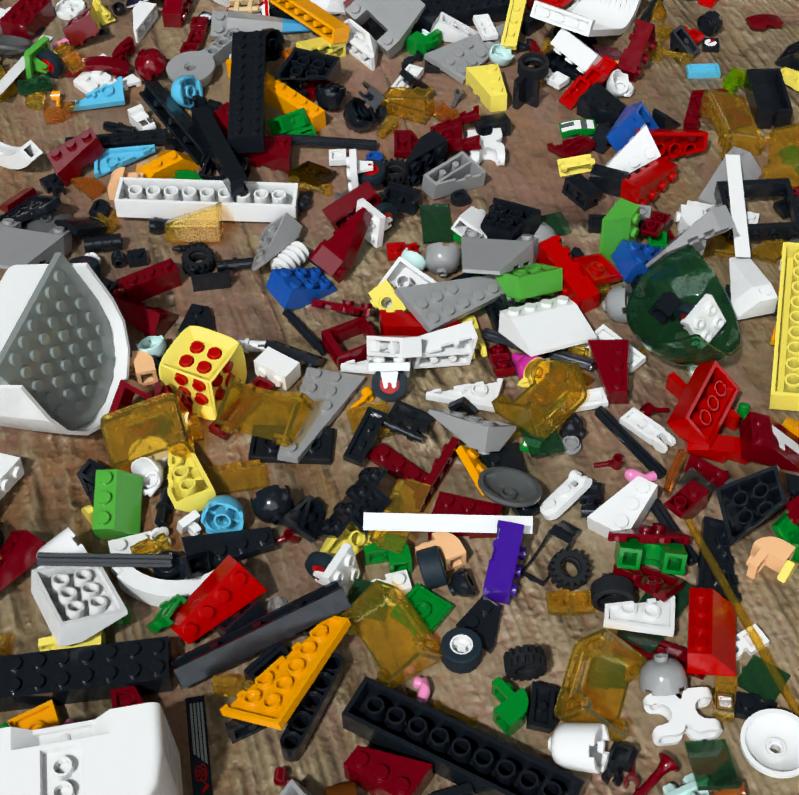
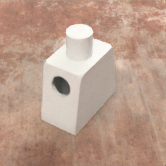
[450,206,487,239]

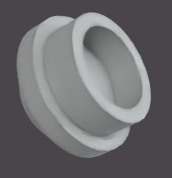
[560,436,581,455]

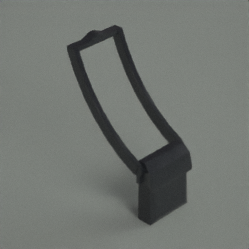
[521,521,582,586]

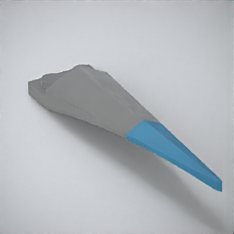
[210,10,312,40]

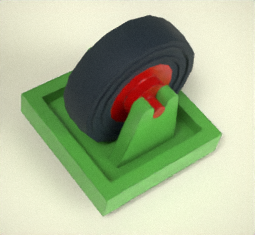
[24,36,64,80]

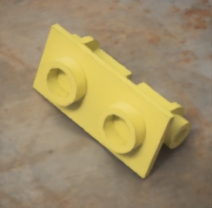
[92,0,116,25]
[557,154,595,177]

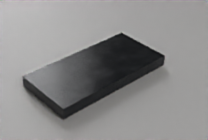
[248,426,335,465]

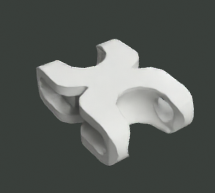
[467,128,505,166]
[643,687,723,746]

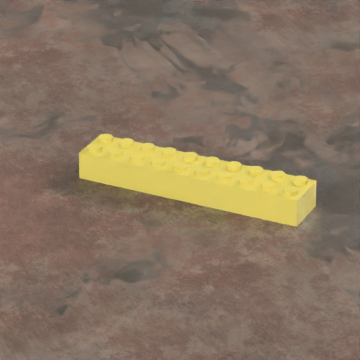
[769,242,799,411]

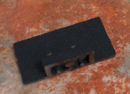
[318,467,391,538]

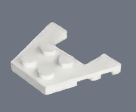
[73,53,142,94]

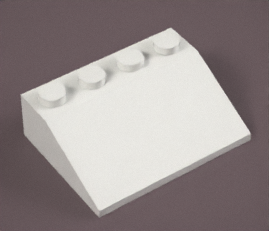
[498,295,597,357]
[31,566,128,647]

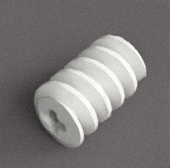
[270,241,309,270]

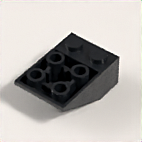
[406,130,448,188]

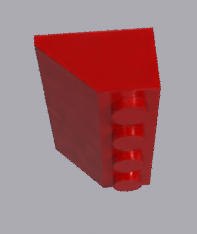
[667,360,740,447]
[687,587,736,677]

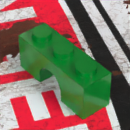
[614,538,688,576]

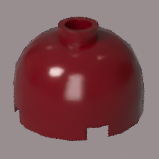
[135,48,168,80]

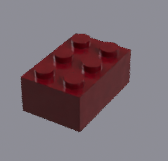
[0,0,55,41]

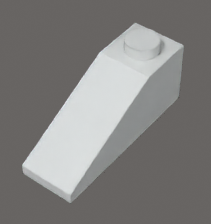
[133,1,159,43]
[430,11,479,43]
[674,204,706,258]
[366,335,422,358]

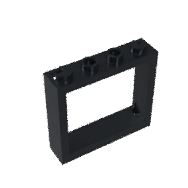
[714,178,799,242]

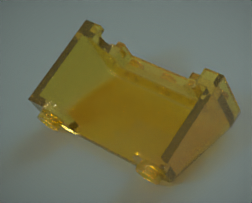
[700,90,766,161]
[761,122,799,187]
[492,358,587,439]
[215,377,315,447]
[100,393,194,473]
[340,580,443,689]
[554,628,647,742]

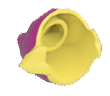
[512,353,551,388]

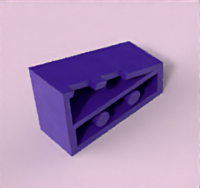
[483,520,527,605]

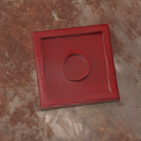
[572,253,623,286]

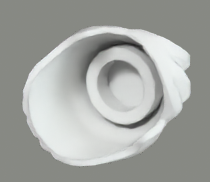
[606,69,634,97]
[131,457,164,497]

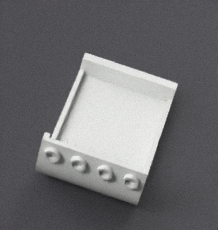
[530,0,641,37]

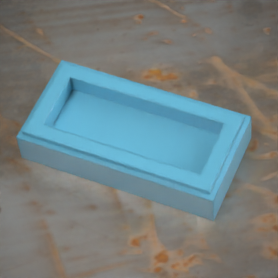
[685,63,721,79]

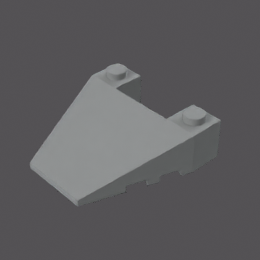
[345,0,426,59]
[645,205,735,268]
[0,218,72,269]
[461,231,538,275]

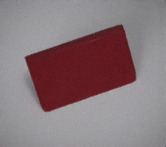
[0,188,37,213]

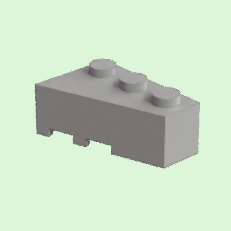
[422,151,486,200]

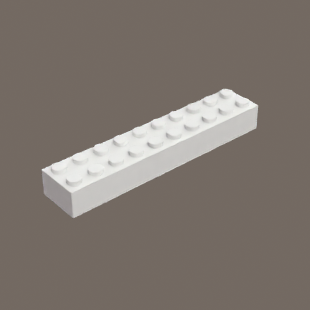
[114,177,299,223]

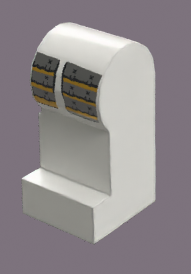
[127,104,156,131]

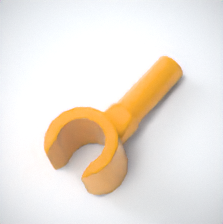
[51,91,62,111]
[350,387,374,411]

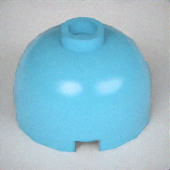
[171,75,203,108]
[201,495,245,534]

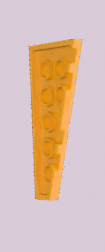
[220,615,351,730]

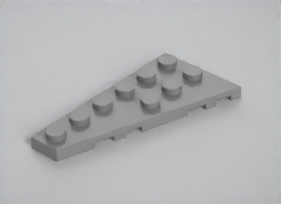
[424,23,505,85]
[394,275,505,333]
[277,367,366,464]

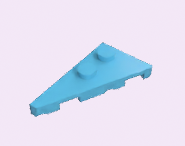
[66,76,125,112]
[94,144,156,178]

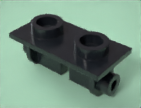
[190,95,223,115]

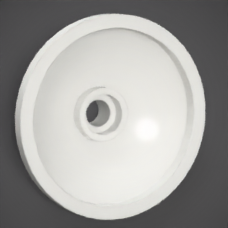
[740,709,799,779]

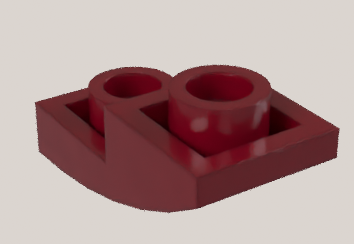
[745,14,784,31]
[112,37,136,62]
[639,211,672,237]
[487,345,515,377]
[154,380,193,416]

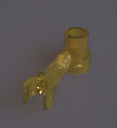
[650,42,693,65]
[288,176,333,197]

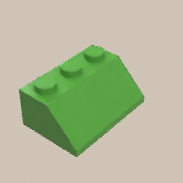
[599,198,641,261]
[494,262,563,302]
[92,469,143,540]

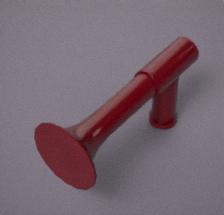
[632,752,679,795]

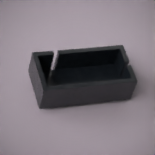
[744,68,793,128]

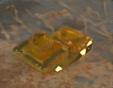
[546,589,596,616]

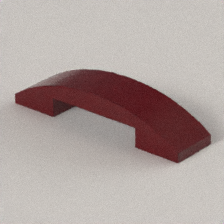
[180,16,209,53]
[65,56,132,77]

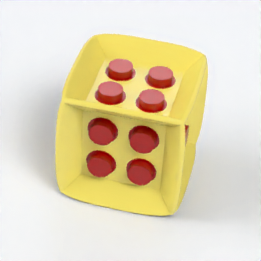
[159,326,247,420]

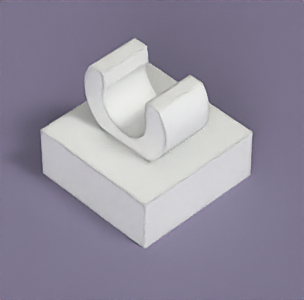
[176,510,202,536]

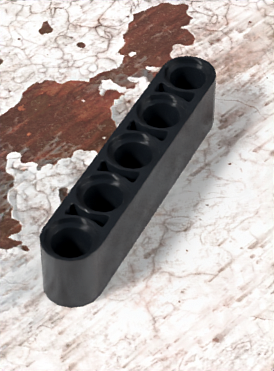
[280,652,345,762]

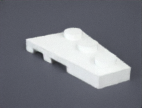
[605,124,661,174]

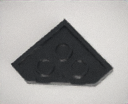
[0,195,62,223]

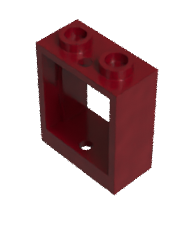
[321,316,380,370]
[107,380,168,437]

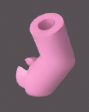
[624,469,657,482]
[413,676,430,705]

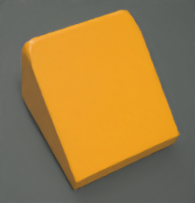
[782,417,799,438]

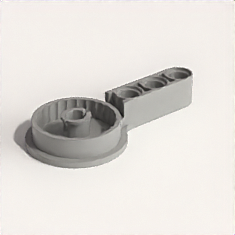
[166,28,240,88]

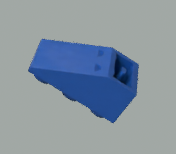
[606,101,660,153]
[611,240,680,283]
[266,267,337,310]

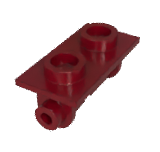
[684,453,731,488]

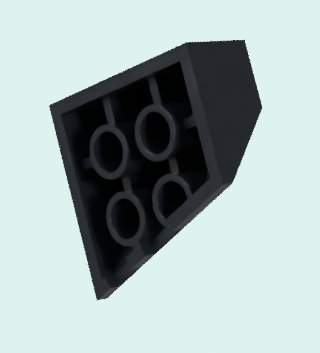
[274,47,341,83]
[576,82,627,127]
[480,197,541,240]
[716,464,791,545]

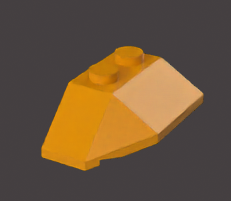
[135,150,200,179]

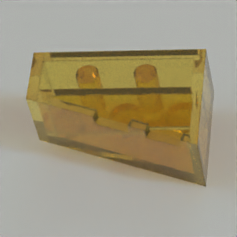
[380,87,434,125]
[164,202,223,242]

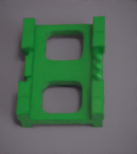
[146,594,187,634]

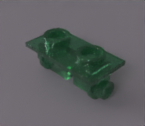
[17,75,53,96]

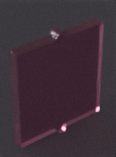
[592,45,622,60]

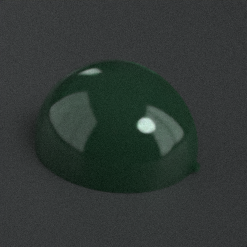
[626,245,740,367]

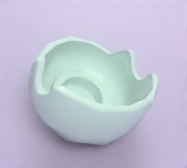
[489,44,515,67]
[401,248,426,271]
[136,335,167,359]

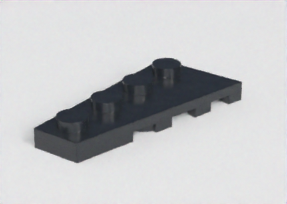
[480,442,540,517]
[695,516,742,604]
[181,527,277,569]

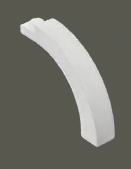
[0,140,43,169]
[111,567,215,609]

